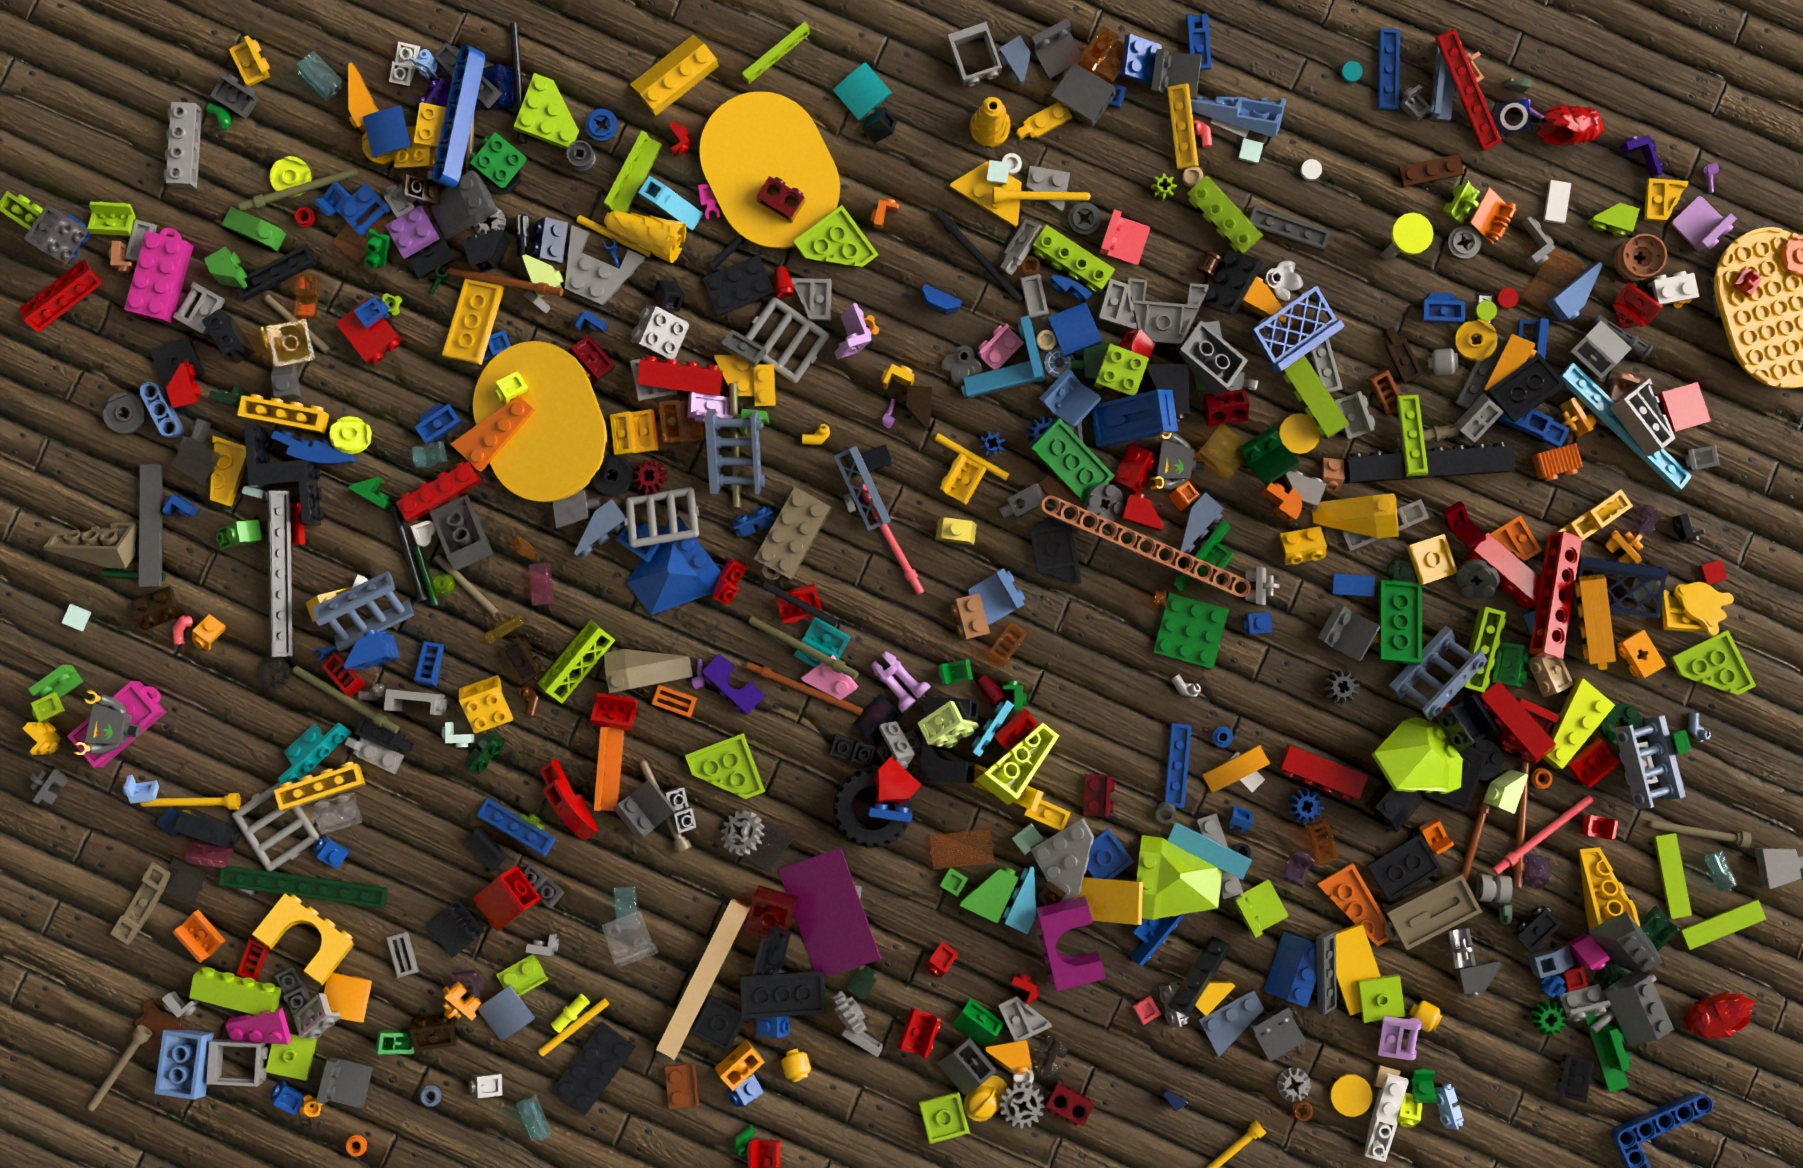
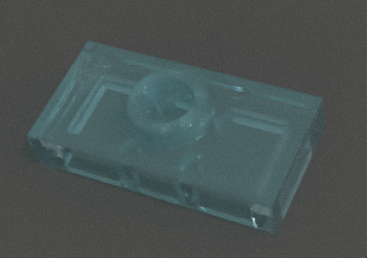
[614,886,639,930]

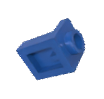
[353,296,390,329]
[575,309,609,333]
[162,494,200,516]
[1242,612,1273,635]
[270,1080,306,1115]

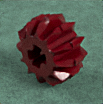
[633,459,668,494]

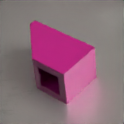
[1566,933,1610,970]

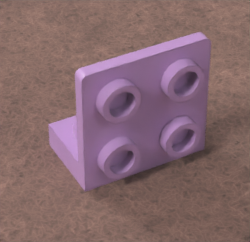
[834,303,871,360]

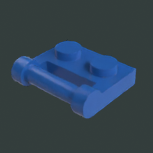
[336,183,392,237]

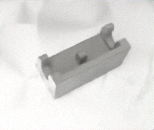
[1456,393,1504,442]

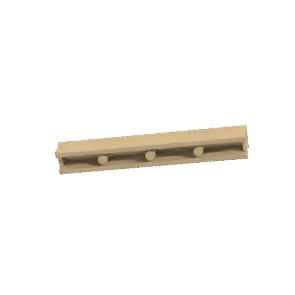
[656,898,751,1060]

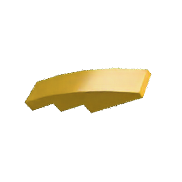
[1557,489,1633,541]

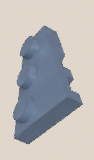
[1198,989,1264,1057]

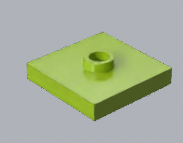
[1357,974,1405,1023]
[265,1033,317,1081]
[919,1091,970,1144]

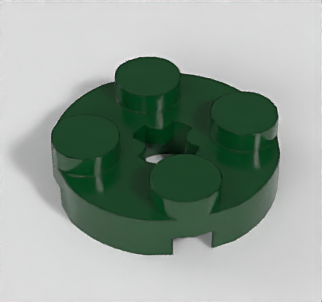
[1599,703,1643,744]

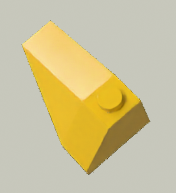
[1312,493,1399,539]
[1578,847,1640,930]

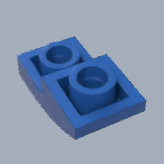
[1049,275,1092,303]

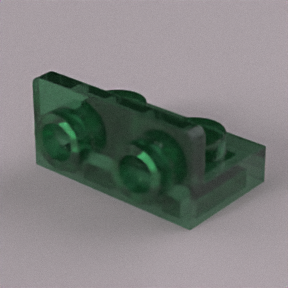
[1639,906,1680,952]

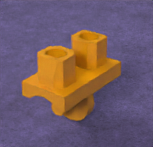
[1559,397,1597,438]
[1605,530,1643,564]
[442,982,481,1020]

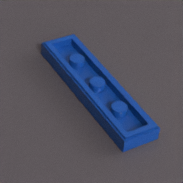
[1377,29,1400,111]
[1163,723,1192,808]
[476,798,557,857]

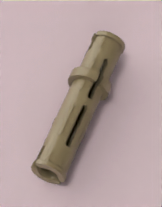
[1394,423,1459,448]

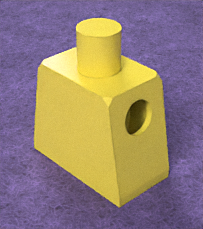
[935,517,977,545]

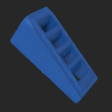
[414,641,444,688]

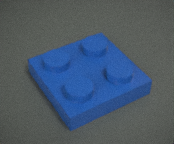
[1120,34,1162,86]
[869,803,912,822]
[1087,828,1134,879]

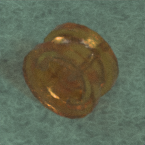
[1021,256,1040,276]
[1154,588,1166,607]
[1293,1100,1313,1121]

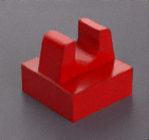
[1731,267,1762,297]

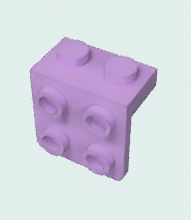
[1672,196,1737,252]

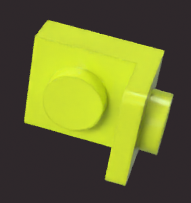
[494,371,528,404]
[1396,1092,1422,1128]

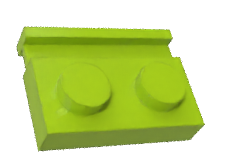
[496,954,549,996]

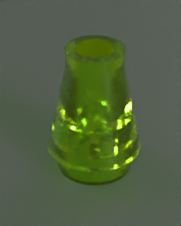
[433,574,455,594]

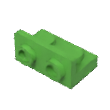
[737,409,769,435]
[28,665,83,699]

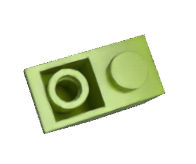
[1587,203,1640,237]

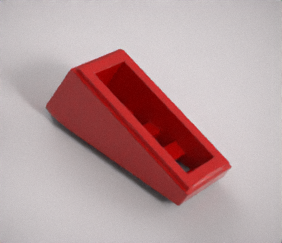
[321,652,366,697]
[236,935,270,981]

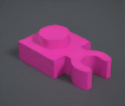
[698,184,720,220]

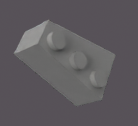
[1610,378,1675,457]

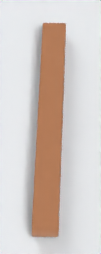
[1038,496,1250,597]

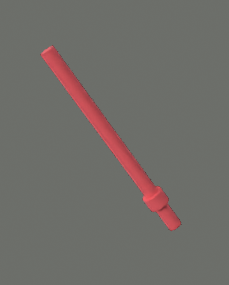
[859,484,925,595]
[1492,795,1594,875]

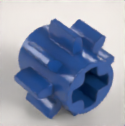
[980,431,1005,457]
[1538,974,1566,999]

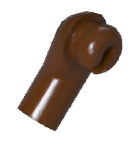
[519,686,539,716]

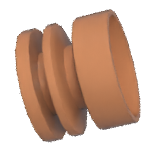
[1614,233,1667,282]

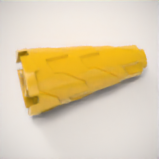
[970,97,1011,148]
[604,211,686,263]

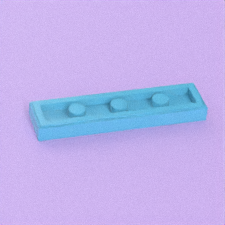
[1167,822,1252,880]

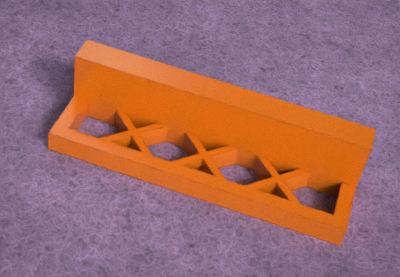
[594,727,624,811]

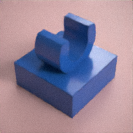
[1229,805,1253,833]

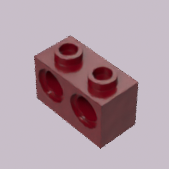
[757,176,805,222]
[1203,389,1250,426]
[1045,1081,1095,1127]

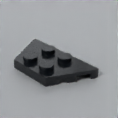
[1030,507,1081,584]

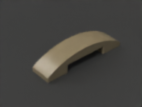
[110,862,171,945]

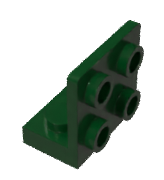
[1239,426,1300,485]

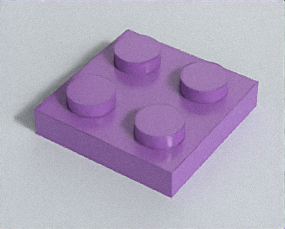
[385,205,440,259]

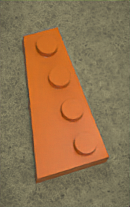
[451,395,535,472]
[1316,863,1394,947]

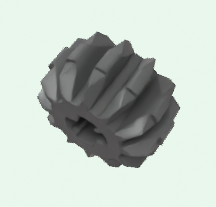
[1323,669,1360,705]

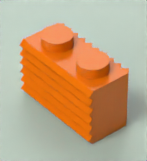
[1532,443,1583,482]

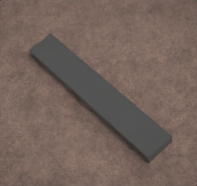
[139,464,163,588]

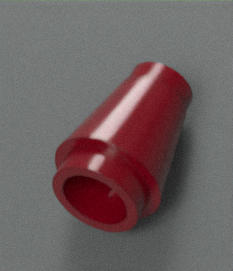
[976,675,1005,707]

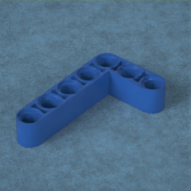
[1611,1092,1713,1168]

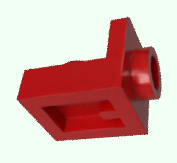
[924,941,959,978]

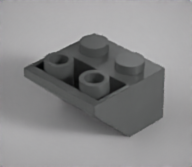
[937,1035,997,1095]

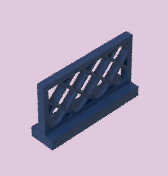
[1573,556,1668,618]

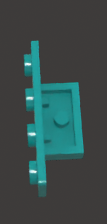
[278,723,351,784]

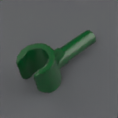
[429,266,449,294]

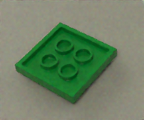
[1152,593,1229,669]

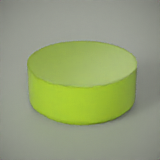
[1475,300,1497,322]

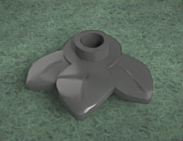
[941,345,982,386]

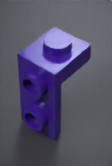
[1619,135,1663,179]

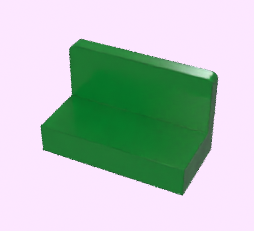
[952,998,1004,1048]

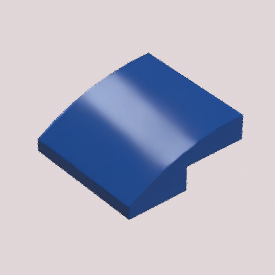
[363,105,412,158]
[1048,302,1102,358]

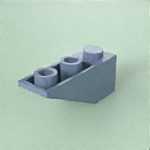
[1179,492,1224,554]
[574,499,626,557]

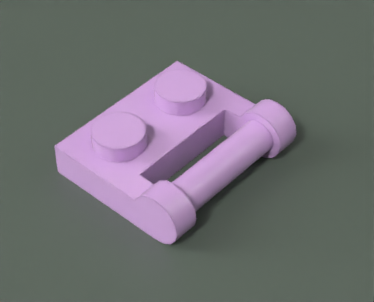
[1378,1016,1422,1060]

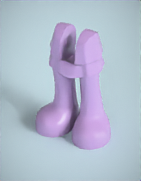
[871,651,931,713]

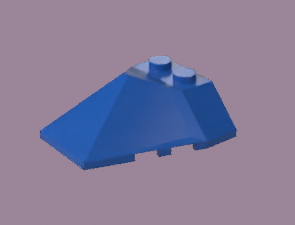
[626,516,721,615]

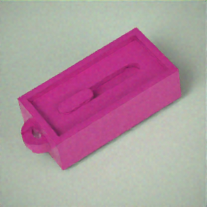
[124,228,194,324]
[67,681,167,768]

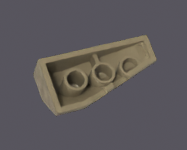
[43,522,137,568]
[604,649,694,694]

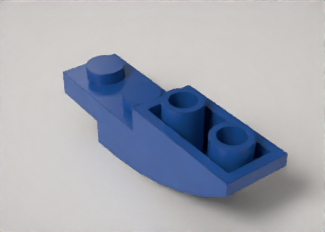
[1489,396,1569,448]
[271,429,357,466]

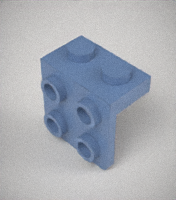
[1039,369,1101,427]
[968,568,1025,625]

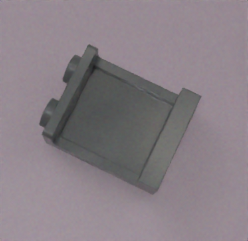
[1051,62,1116,127]

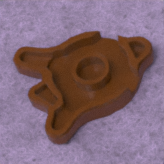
[127,999,185,1054]

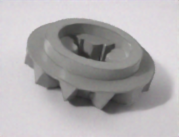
[473,207,506,236]
[1448,226,1481,259]
[1277,1068,1311,1102]

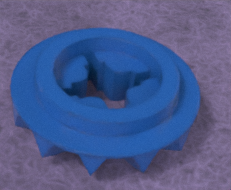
[585,109,618,142]

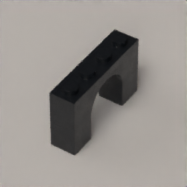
[918,696,979,783]

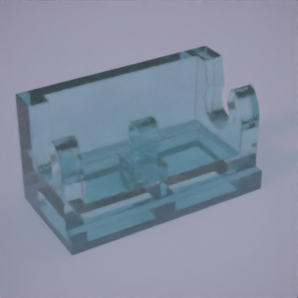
[296,51,342,102]

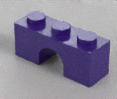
[702,654,765,714]

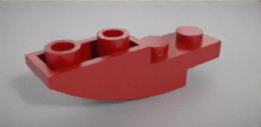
[539,759,599,841]

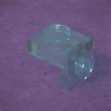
[412,441,448,468]

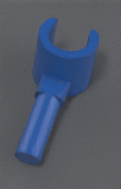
[604,238,620,268]
[313,644,337,660]

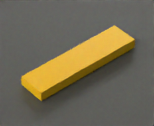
[1167,83,1199,169]

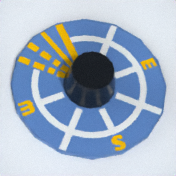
[1044,347,1074,378]

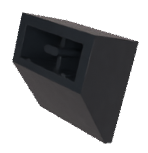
[462,228,510,273]

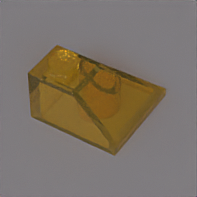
[259,319,315,367]
[1196,424,1246,480]

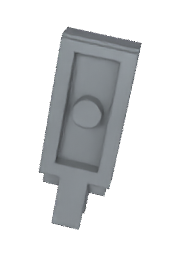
[1000,219,1044,275]
[345,737,405,774]

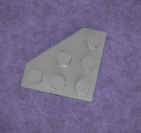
[1031,818,1094,902]

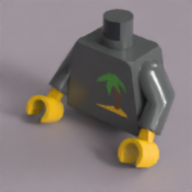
[1150,432,1205,490]
[74,690,141,755]

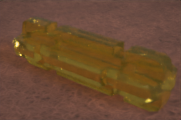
[485,614,524,643]

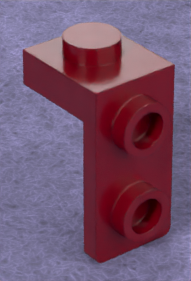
[1442,501,1486,548]

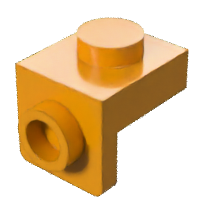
[192,614,226,651]

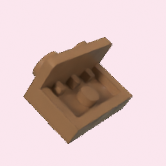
[951,593,990,641]

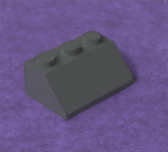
[1589,911,1662,972]
[1602,970,1674,1045]

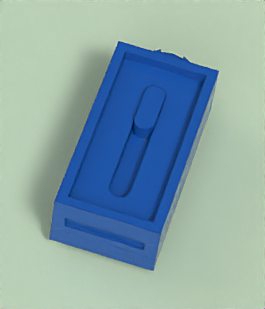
[1091,389,1178,446]

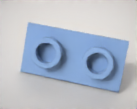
[410,49,438,79]
[1434,1083,1464,1130]

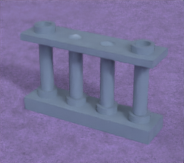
[705,409,765,494]
[312,571,414,652]
[1389,625,1487,721]
[1614,715,1686,809]

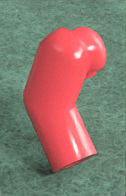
[1193,120,1212,148]
[172,615,193,645]

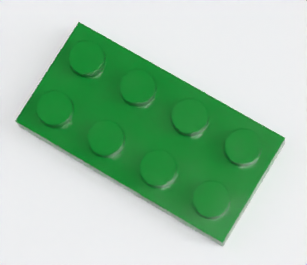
[1029,418,1114,503]
[1379,580,1422,665]

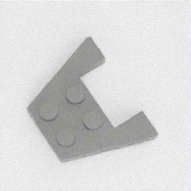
[565,225,646,306]
[1128,278,1209,345]

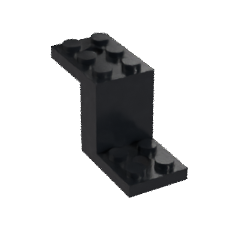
[244,423,324,526]

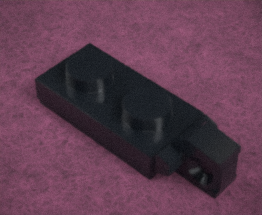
[354,715,414,752]

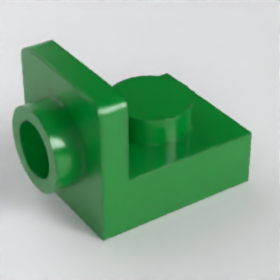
[1669,730,1691,755]
[1410,1068,1436,1103]

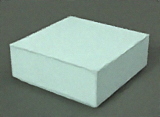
[1238,138,1264,164]
[987,160,1010,185]
[242,486,267,500]
[62,604,91,631]

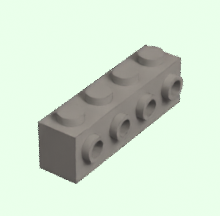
[164,102,202,189]

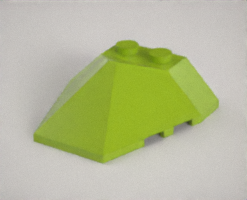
[1372,717,1463,794]
[1136,835,1222,920]

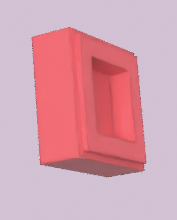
[1132,995,1161,1025]

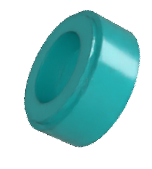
[1341,61,1363,83]

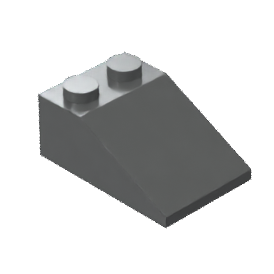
[430,170,498,240]
[1179,321,1248,398]
[429,495,493,571]

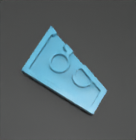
[971,700,1014,757]

